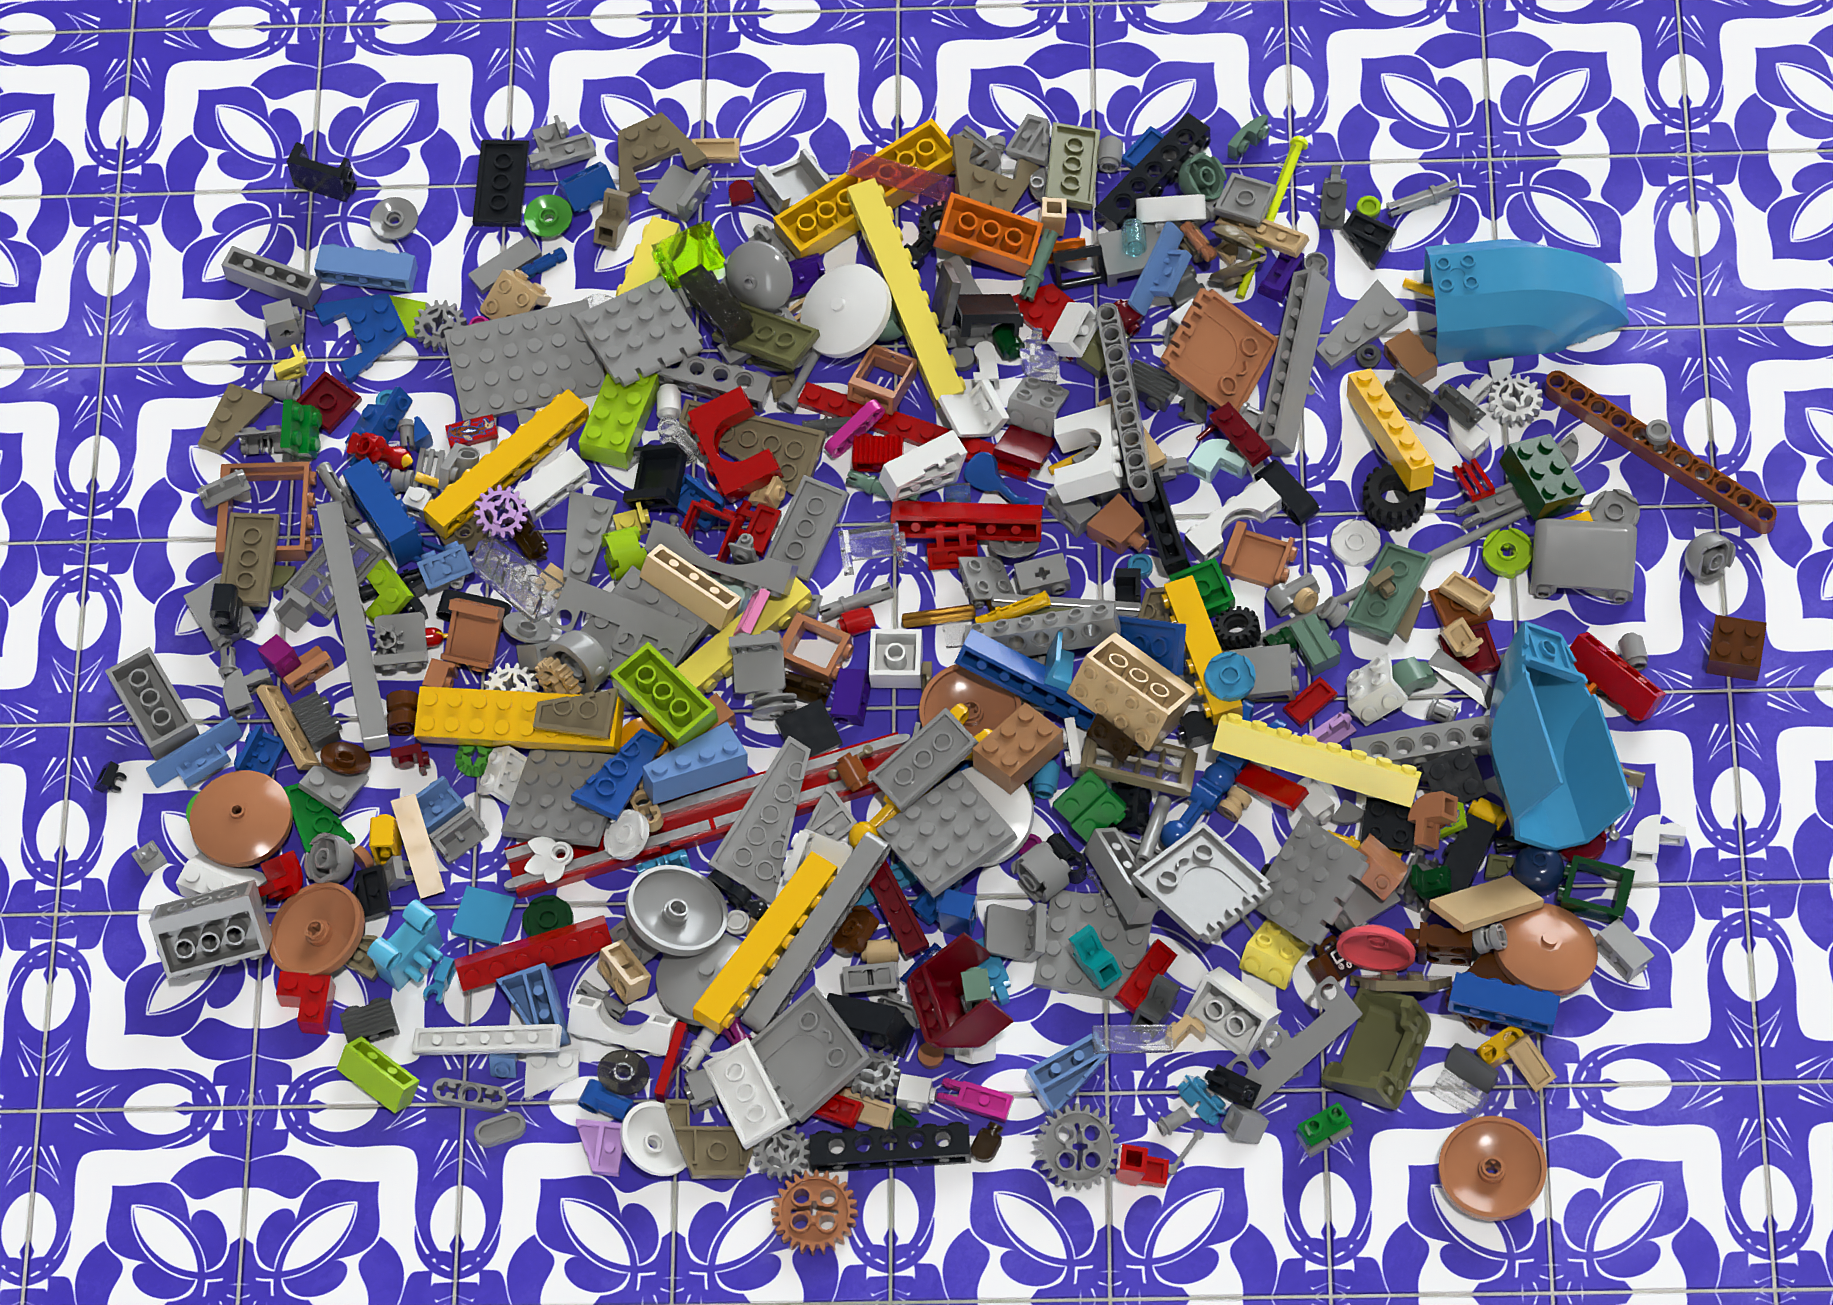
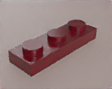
[1209,401,1273,468]

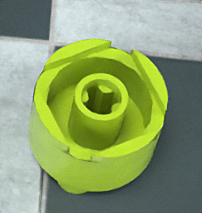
[601,526,647,582]

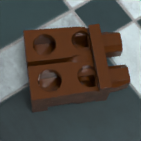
[1405,922,1473,967]

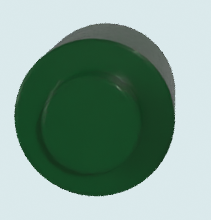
[991,323,1025,360]

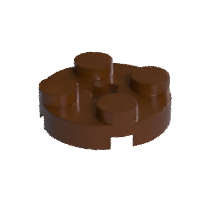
[831,905,879,954]

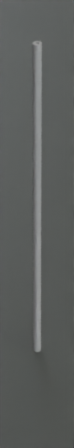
[1176,506,1530,681]

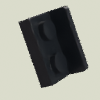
[1108,782,1152,836]

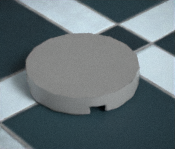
[1590,489,1640,527]

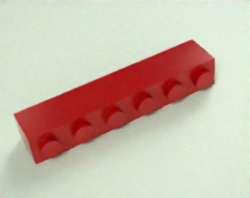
[890,501,1043,542]
[454,915,613,992]

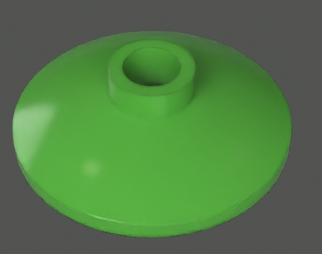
[524,194,572,237]

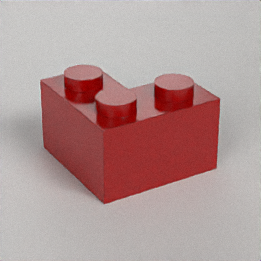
[276,971,336,1035]

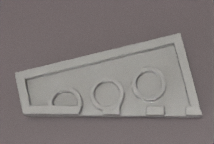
[1316,279,1409,371]
[563,491,618,584]

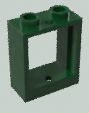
[1557,855,1635,924]

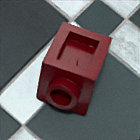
[390,743,431,776]

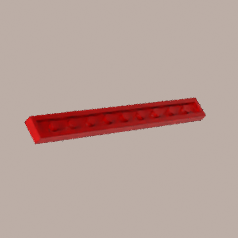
[798,382,1033,483]

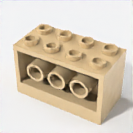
[1067,632,1197,752]

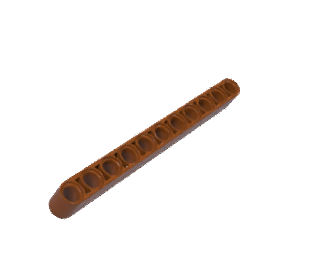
[1545,370,1777,534]

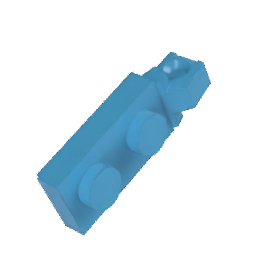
[975,937,1011,1006]

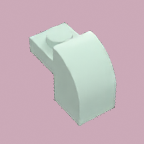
[1188,439,1247,484]

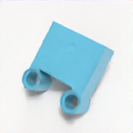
[367,899,444,992]

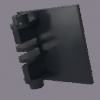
[1361,797,1416,856]

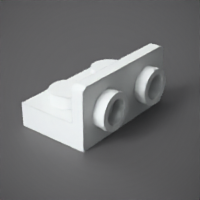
[478,746,527,806]

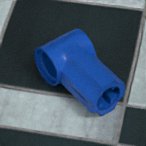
[577,1079,634,1122]

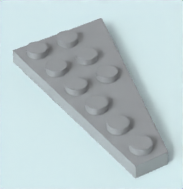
[707,736,811,905]

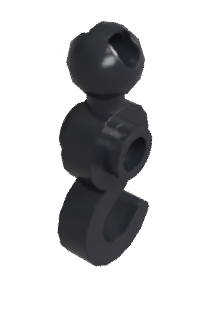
[707,869,768,921]

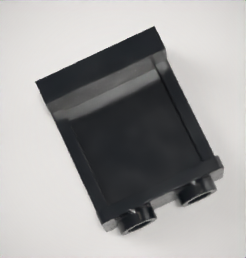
[286,142,357,202]
[953,294,1024,337]
[623,442,688,510]

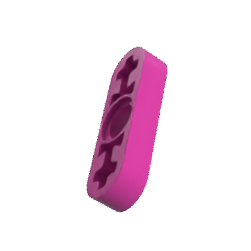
[824,399,885,458]

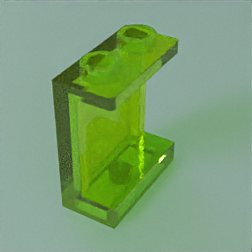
[651,221,726,290]

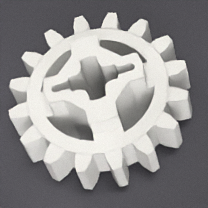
[1488,373,1543,426]
[484,663,539,692]

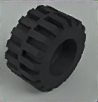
[1363,463,1426,531]

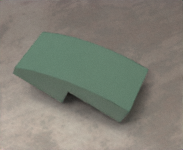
[1228,114,1270,161]

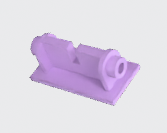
[1307,712,1357,744]

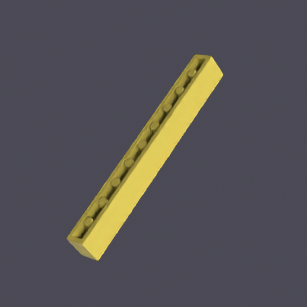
[847,178,966,409]

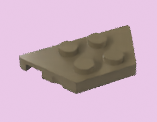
[1350,970,1452,992]

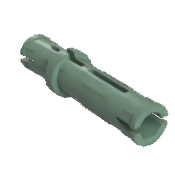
[1019,229,1059,302]
[846,469,921,501]

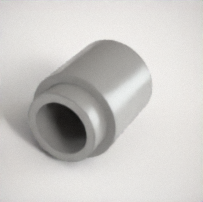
[1097,135,1123,173]
[1618,632,1649,672]

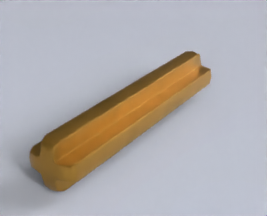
[902,604,976,628]

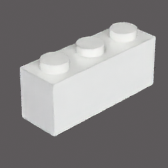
[512,448,592,522]

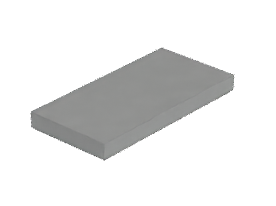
[764,475,850,583]
[869,708,979,813]

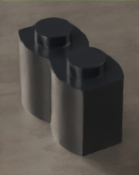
[210,583,243,635]

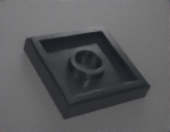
[775,699,843,758]

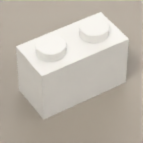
[1047,302,1098,357]

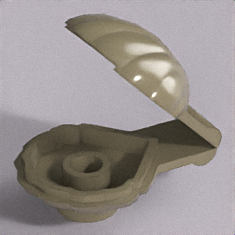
[1208,225,1267,288]

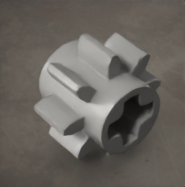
[373,624,405,654]

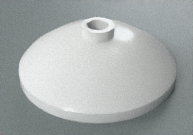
[620,1101,686,1176]

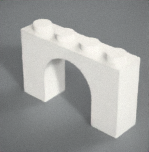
[1054,404,1123,504]

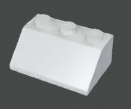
[176,852,268,899]
[1183,966,1282,1058]

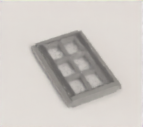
[283,525,387,621]

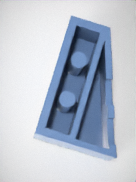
[496,963,571,1047]
[1025,1032,1108,1118]

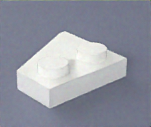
[524,1049,580,1101]

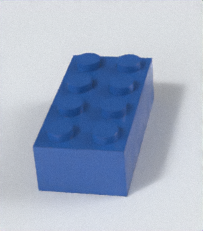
[342,457,424,568]

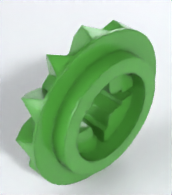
[455,745,494,777]

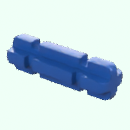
[521,247,567,279]

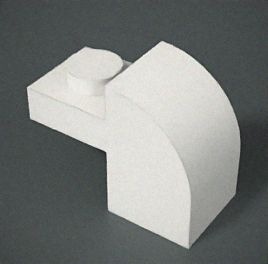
[1630,815,1686,863]

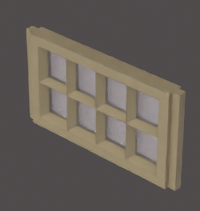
[1079,727,1198,797]

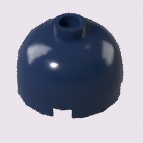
[1512,845,1565,897]

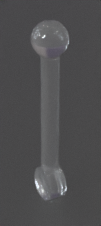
[1087,869,1113,908]

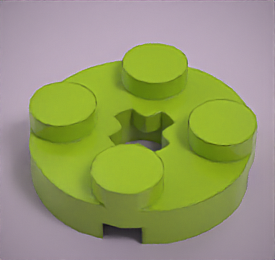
[1482,528,1533,579]

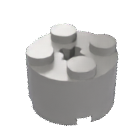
[1011,841,1071,904]

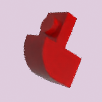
[257,850,303,902]
[1115,1143,1169,1188]

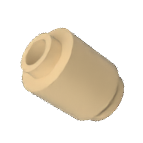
[861,939,899,964]

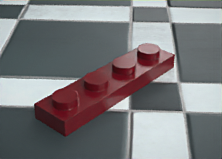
[869,859,930,958]

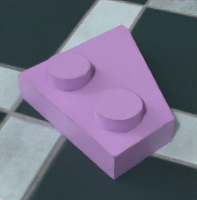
[576,1119,624,1177]

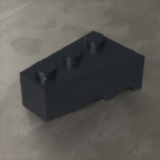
[826,993,915,1058]

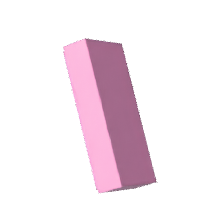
[734,588,770,636]

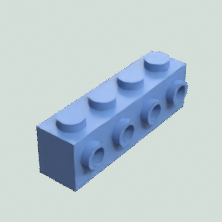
[314,244,418,293]

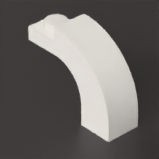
[1448,374,1493,463]

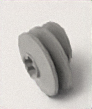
[752,689,797,720]

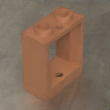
[847,344,917,415]
[782,612,854,684]

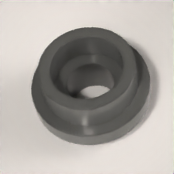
[1356,344,1381,368]

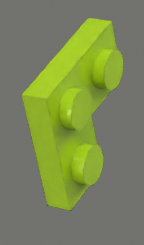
[365,559,414,624]

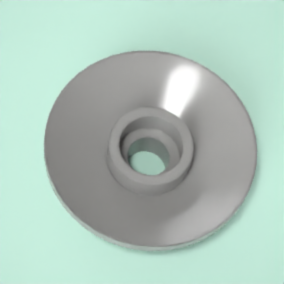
[370,197,418,240]
[989,540,1039,559]
[503,611,553,643]

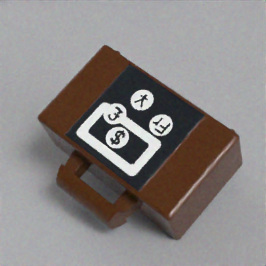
[1307,935,1359,989]

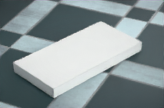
[702,1038,792,1150]

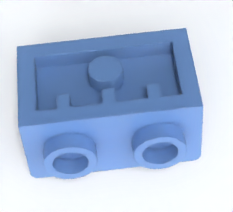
[417,540,475,590]

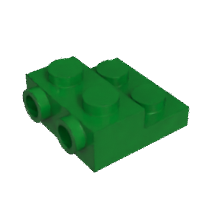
[280,399,322,459]
[1168,558,1235,618]
[1053,768,1126,843]

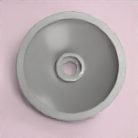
[727,241,793,312]

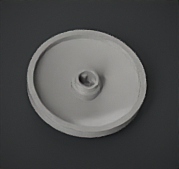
[625,865,728,956]
[656,934,760,1026]

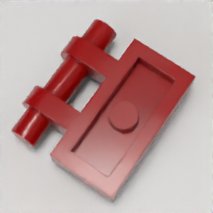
[725,500,782,557]
[925,523,978,570]

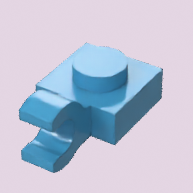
[423,956,456,1005]

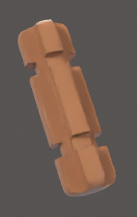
[1180,221,1217,262]

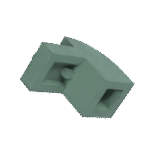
[1392,656,1438,697]

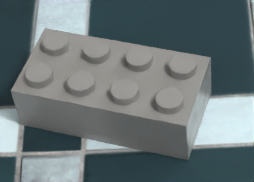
[105,646,200,761]

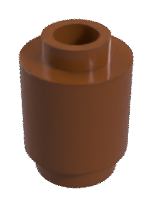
[835,752,870,792]

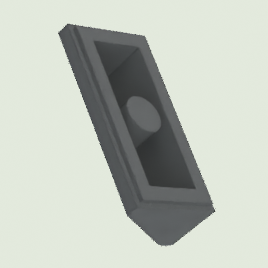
[1444,1043,1499,1096]

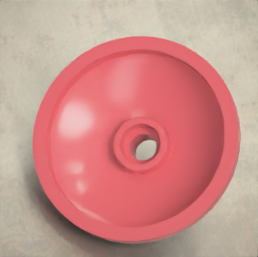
[1336,925,1416,972]

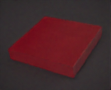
[296,371,362,435]
[993,424,1057,470]
[1437,622,1501,676]

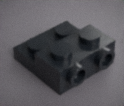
[1419,745,1488,803]

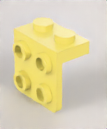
[1239,920,1311,990]

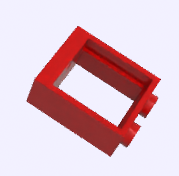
[681,498,743,575]

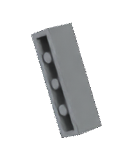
[221,246,323,311]
[1084,827,1158,925]

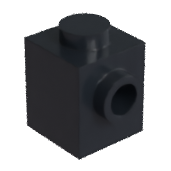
[1177,711,1217,749]

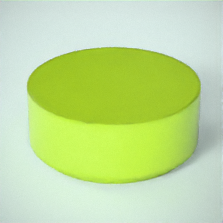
[1356,196,1381,219]

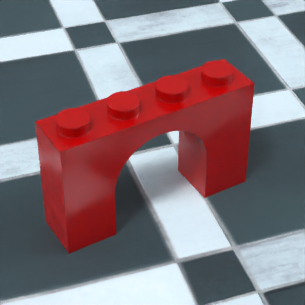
[687,386,784,503]

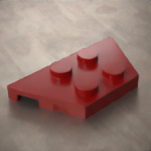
[1012,283,1075,361]

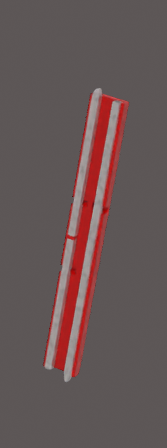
[504,732,910,899]

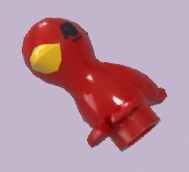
[346,432,413,471]

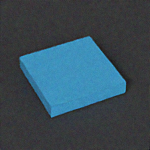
[450,886,517,946]

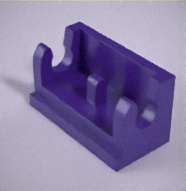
[1257,252,1305,304]
[788,253,825,298]
[830,668,871,726]

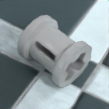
[1426,697,1459,723]

